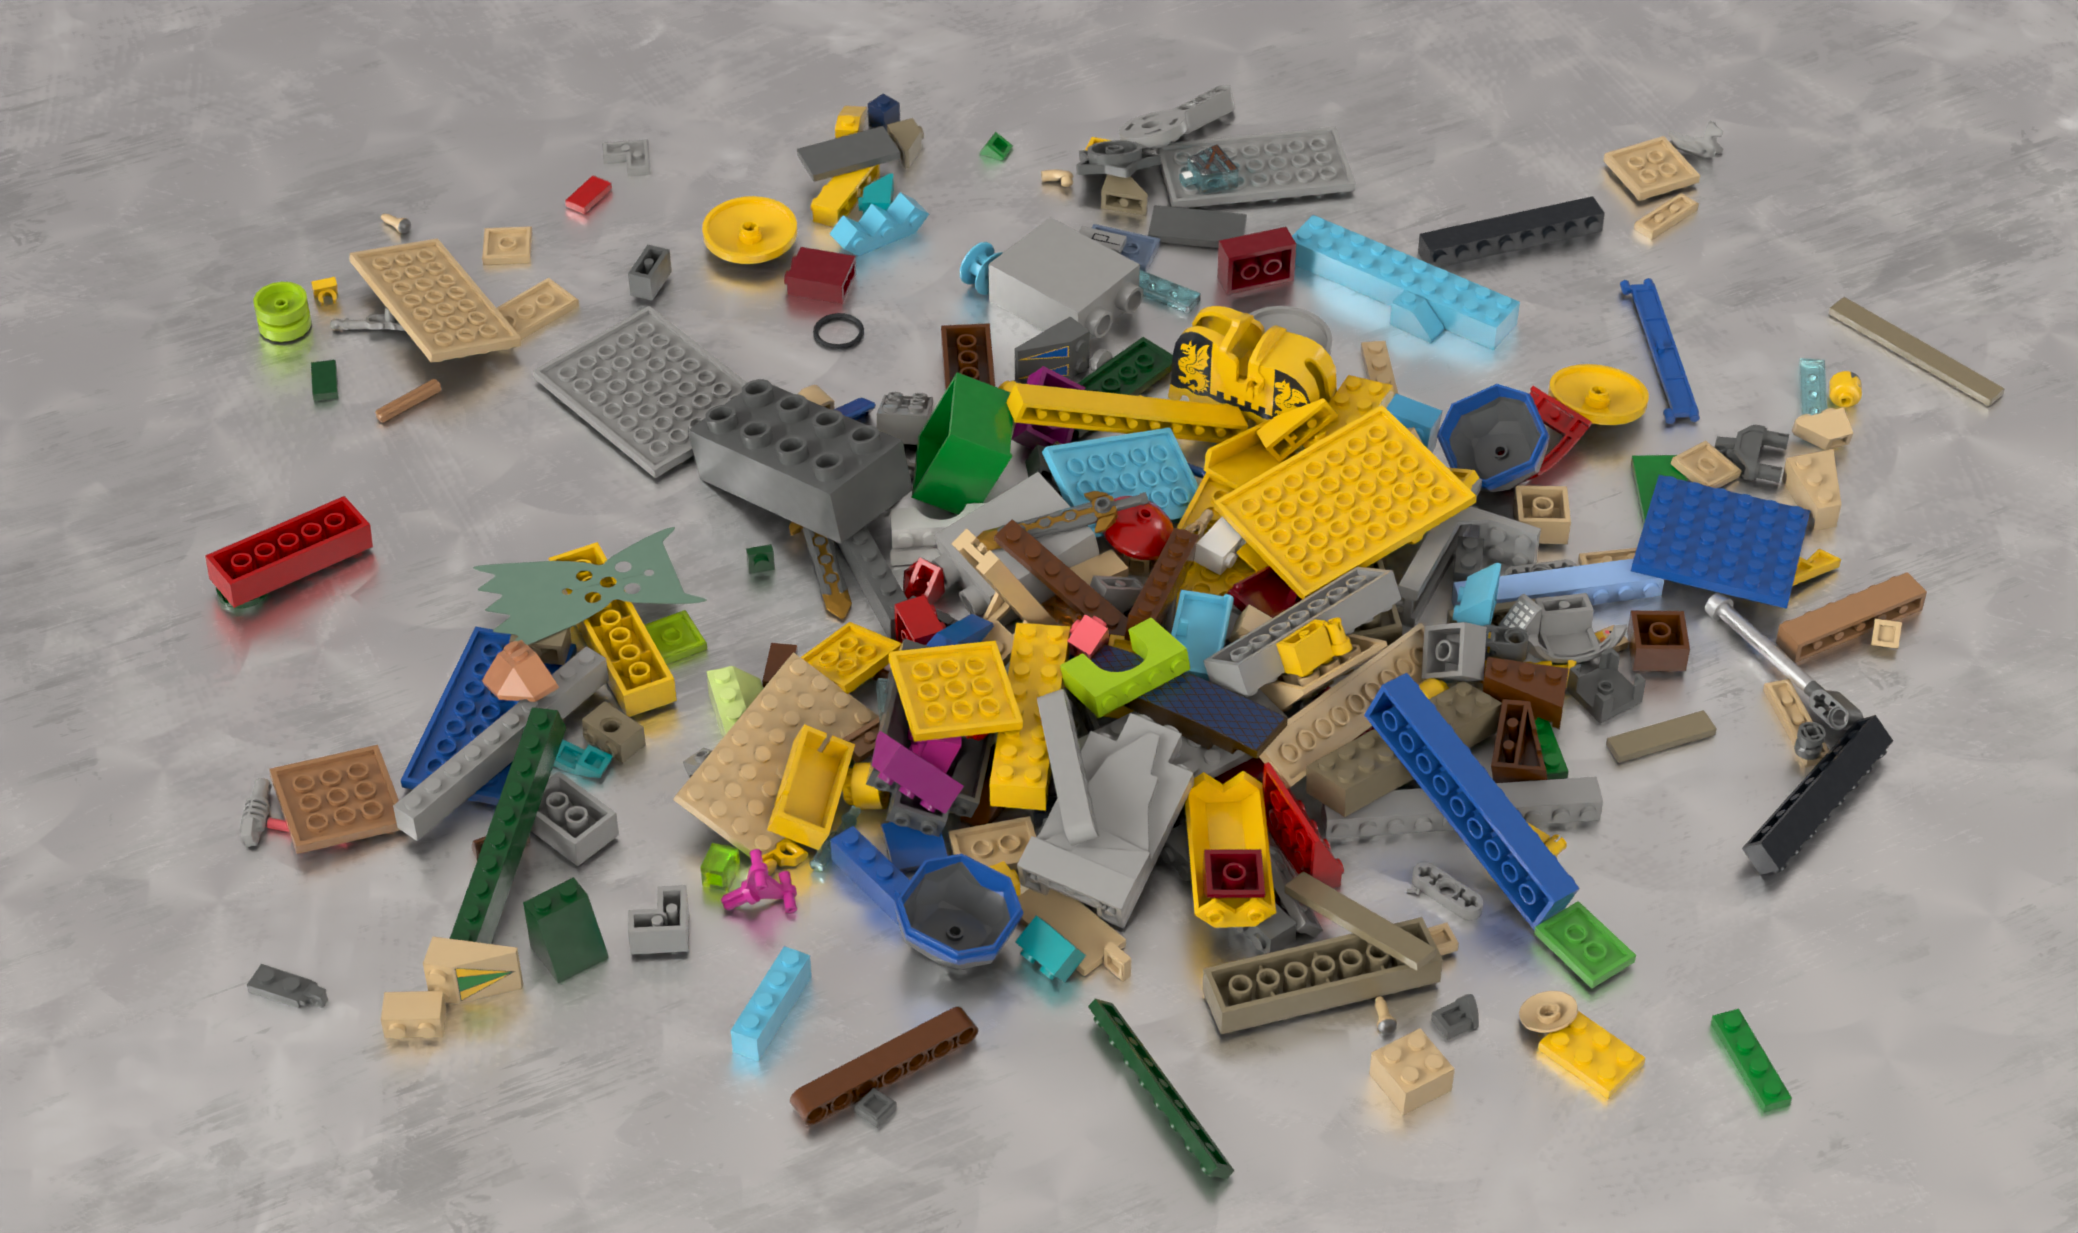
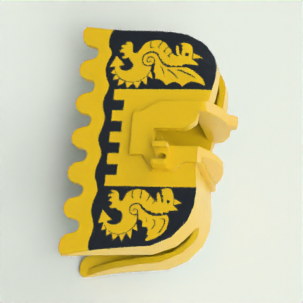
[1168,306,1337,447]

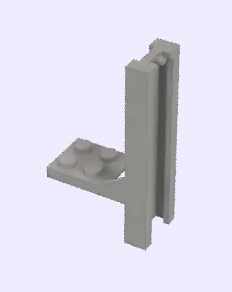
[1396,478,1541,628]

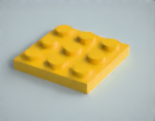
[801,622,902,694]

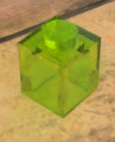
[700,843,740,892]

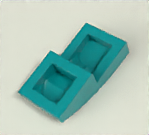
[553,740,613,778]

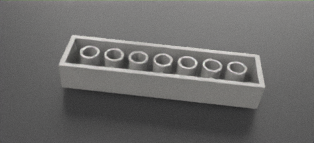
[1203,567,1401,696]

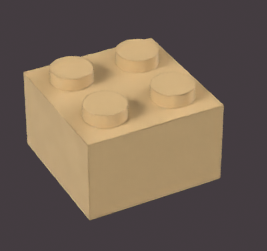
[1513,485,1571,544]
[1369,1028,1455,1115]

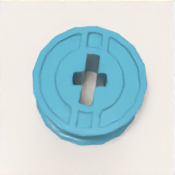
[960,242,1003,295]

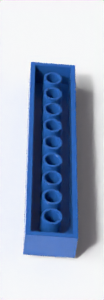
[1364,673,1580,931]

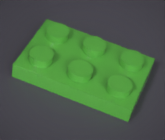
[1534,901,1636,989]

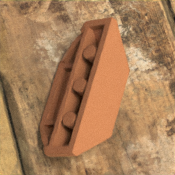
[482,640,559,702]

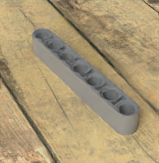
[1037,689,1099,846]

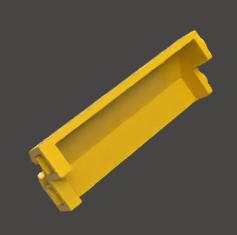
[1185,771,1276,928]

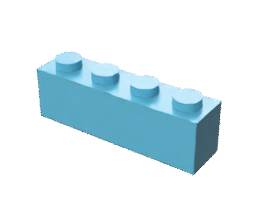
[731,946,812,1061]

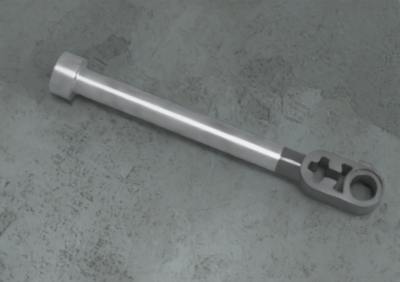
[1705,592,1863,731]

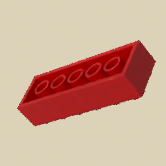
[205,496,373,608]

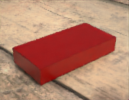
[565,175,612,214]

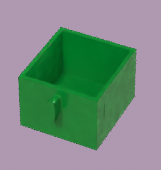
[911,372,1013,515]

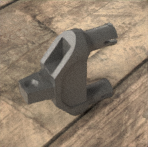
[1714,425,1790,483]

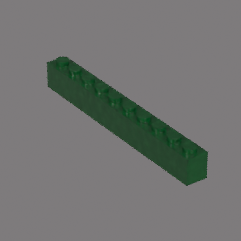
[450,707,566,944]

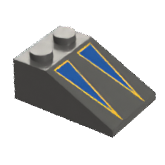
[1015,317,1090,384]

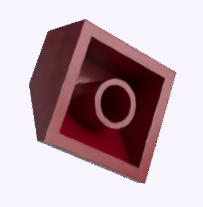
[1202,849,1265,898]

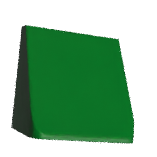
[979,132,1013,161]

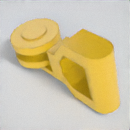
[762,838,808,876]

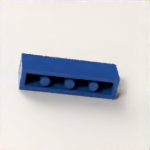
[831,826,910,926]

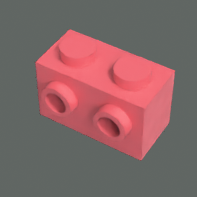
[1067,615,1110,659]

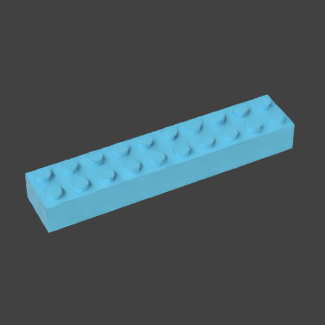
[1292,215,1520,350]

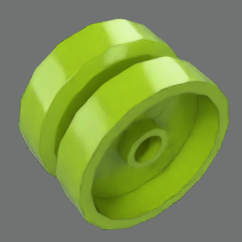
[253,281,312,342]

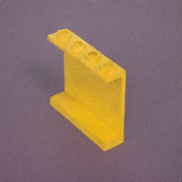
[1203,419,1297,489]

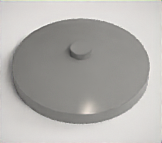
[1250,306,1332,355]

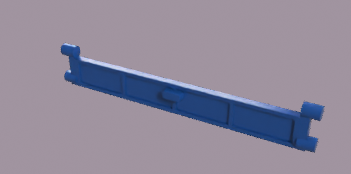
[1620,278,1700,424]

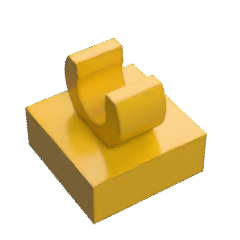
[311,277,338,306]

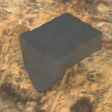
[1431,994,1479,1040]

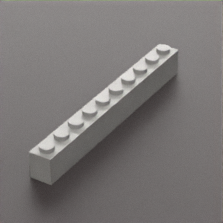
[393,646,609,841]
[1321,777,1603,838]

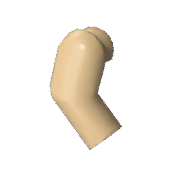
[1041,169,1074,187]

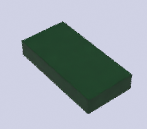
[311,360,339,401]

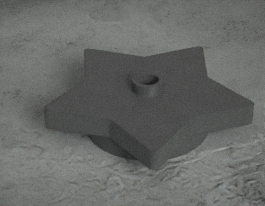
[1076,140,1161,178]

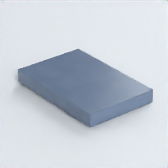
[1092,224,1161,274]

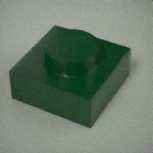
[746,544,775,574]

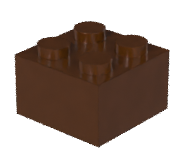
[1627,610,1690,671]

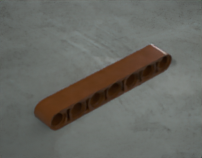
[790,1007,979,1125]

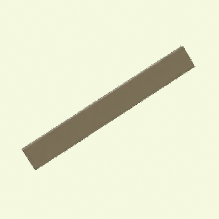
[1828,297,2005,406]

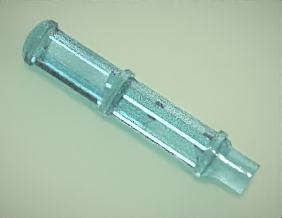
[810,805,861,872]

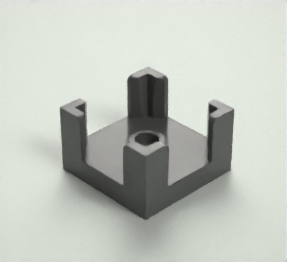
[1566,647,1646,724]

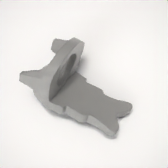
[1668,121,1724,158]

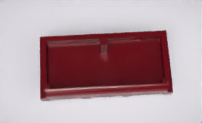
[1227,566,1302,618]

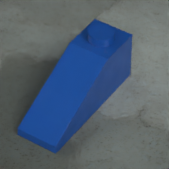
[926,614,994,647]

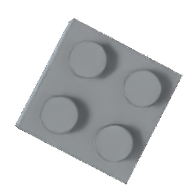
[1422,622,1487,683]

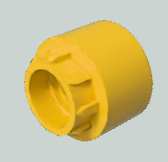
[842,762,890,810]

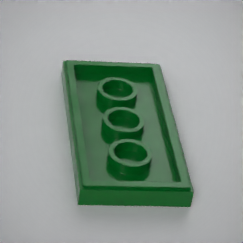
[1631,455,1688,525]

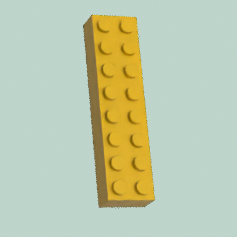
[548,542,677,717]
[989,623,1070,810]

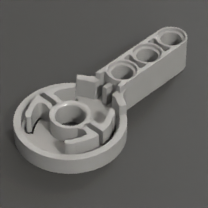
[1119,85,1235,150]

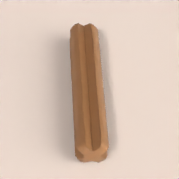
[375,379,442,423]

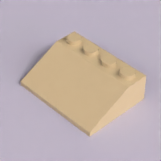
[1259,634,1388,712]

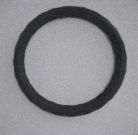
[813,313,864,349]

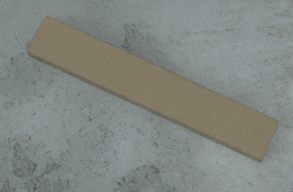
[1285,871,1436,971]

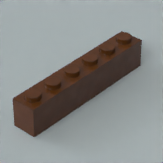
[1124,528,1199,641]

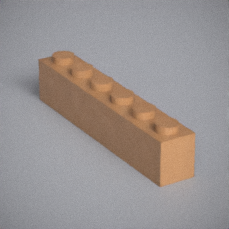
[1776,572,1927,663]

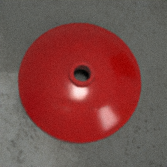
[1103,496,1174,560]

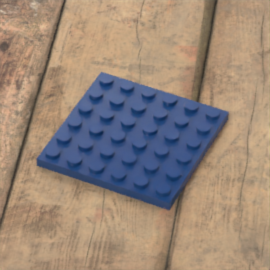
[1631,475,1810,609]

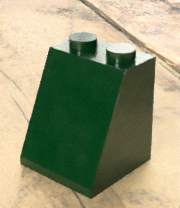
[523,877,609,983]

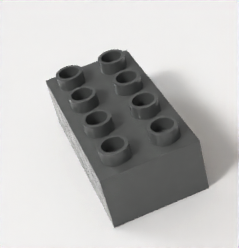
[688,379,913,544]

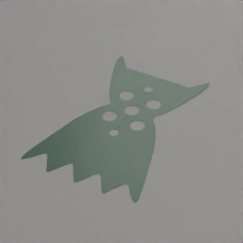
[473,527,707,645]

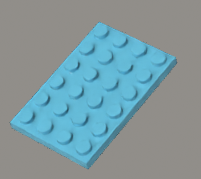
[1042,427,1199,537]

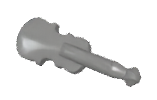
[330,307,405,331]

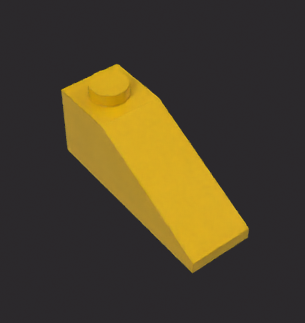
[835,106,867,139]
[1256,398,1339,462]

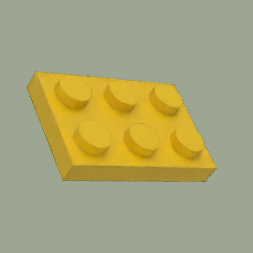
[1538,1011,1645,1099]

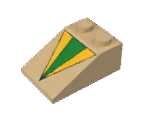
[423,937,523,1004]

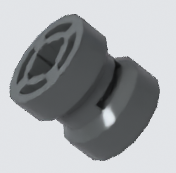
[1794,722,1826,760]

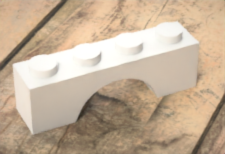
[890,503,986,548]

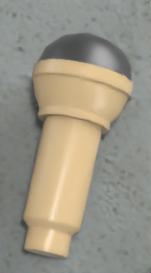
[381,213,411,234]
[1375,996,1397,1035]

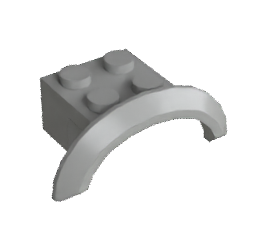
[1528,593,1627,664]

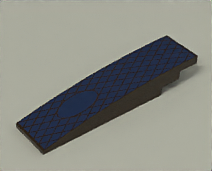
[1090,644,1288,759]

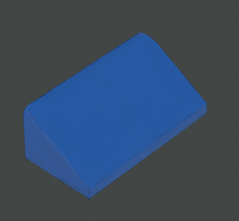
[833,398,876,420]

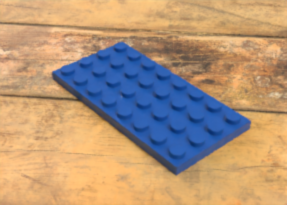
[400,626,577,805]

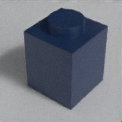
[867,94,900,133]

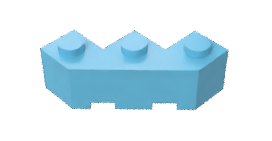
[830,192,929,256]

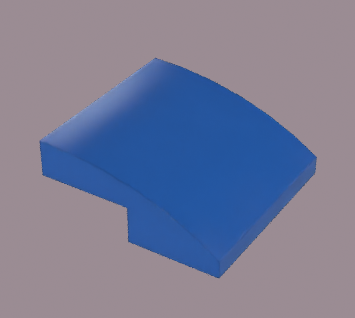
[881,822,948,872]

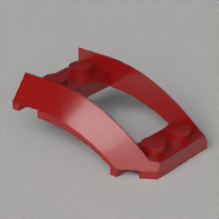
[1497,386,1592,483]

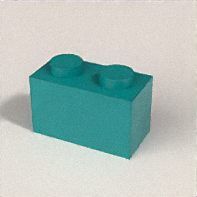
[1015,915,1086,982]

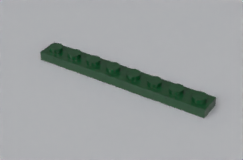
[1088,999,1235,1179]

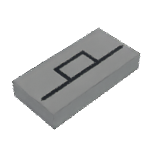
[1079,226,1126,254]

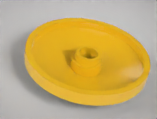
[702,196,797,264]
[1548,364,1649,425]

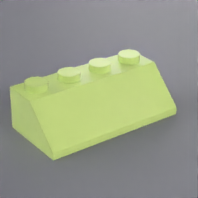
[706,666,764,738]

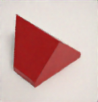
[903,557,945,605]

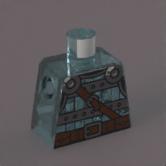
[1179,144,1239,194]

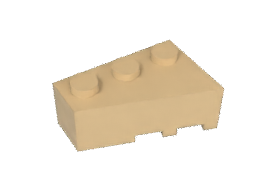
[1782,449,1842,531]

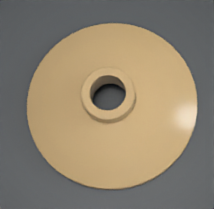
[1519,991,1578,1033]

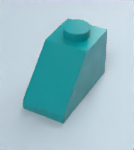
[858,174,894,215]

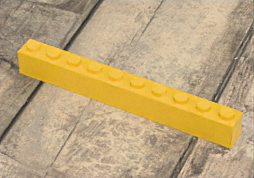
[1006,383,1248,443]

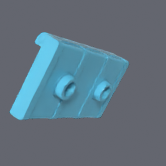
[1171,590,1234,682]

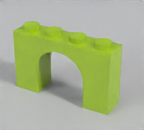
[1060,618,1190,718]

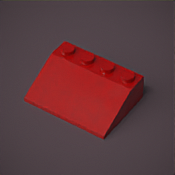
[1262,762,1344,889]

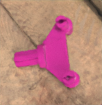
[721,849,797,913]

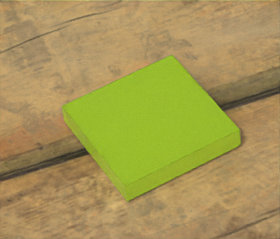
[645,610,708,665]

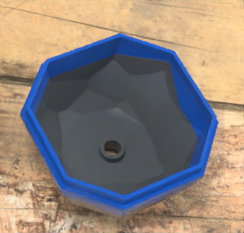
[1437,384,1549,492]
[894,854,1023,970]

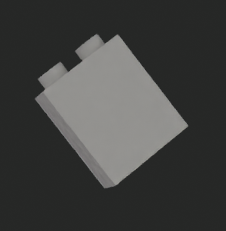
[989,217,1143,340]
[932,472,1100,626]

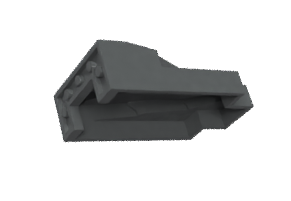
[866,639,1007,837]

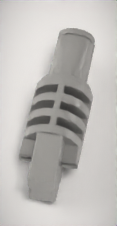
[239,778,272,847]

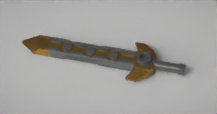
[976,491,1149,551]
[789,522,852,619]

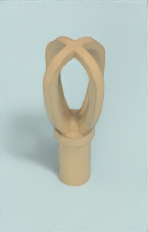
[1185,509,1213,541]

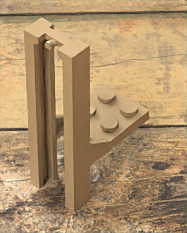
[952,528,1059,667]

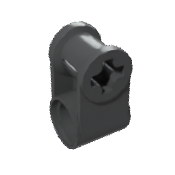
[1484,625,1529,662]

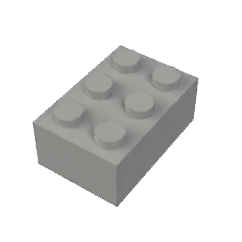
[531,771,619,866]

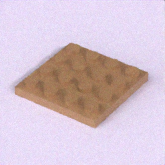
[269,745,400,854]

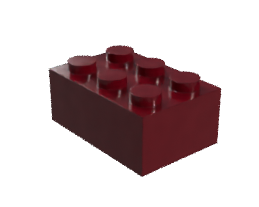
[1217,227,1296,295]

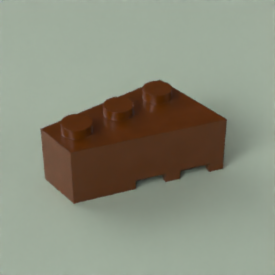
[1482,657,1569,730]
[1491,699,1547,783]

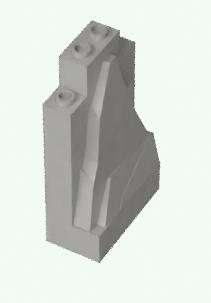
[1017,713,1194,929]

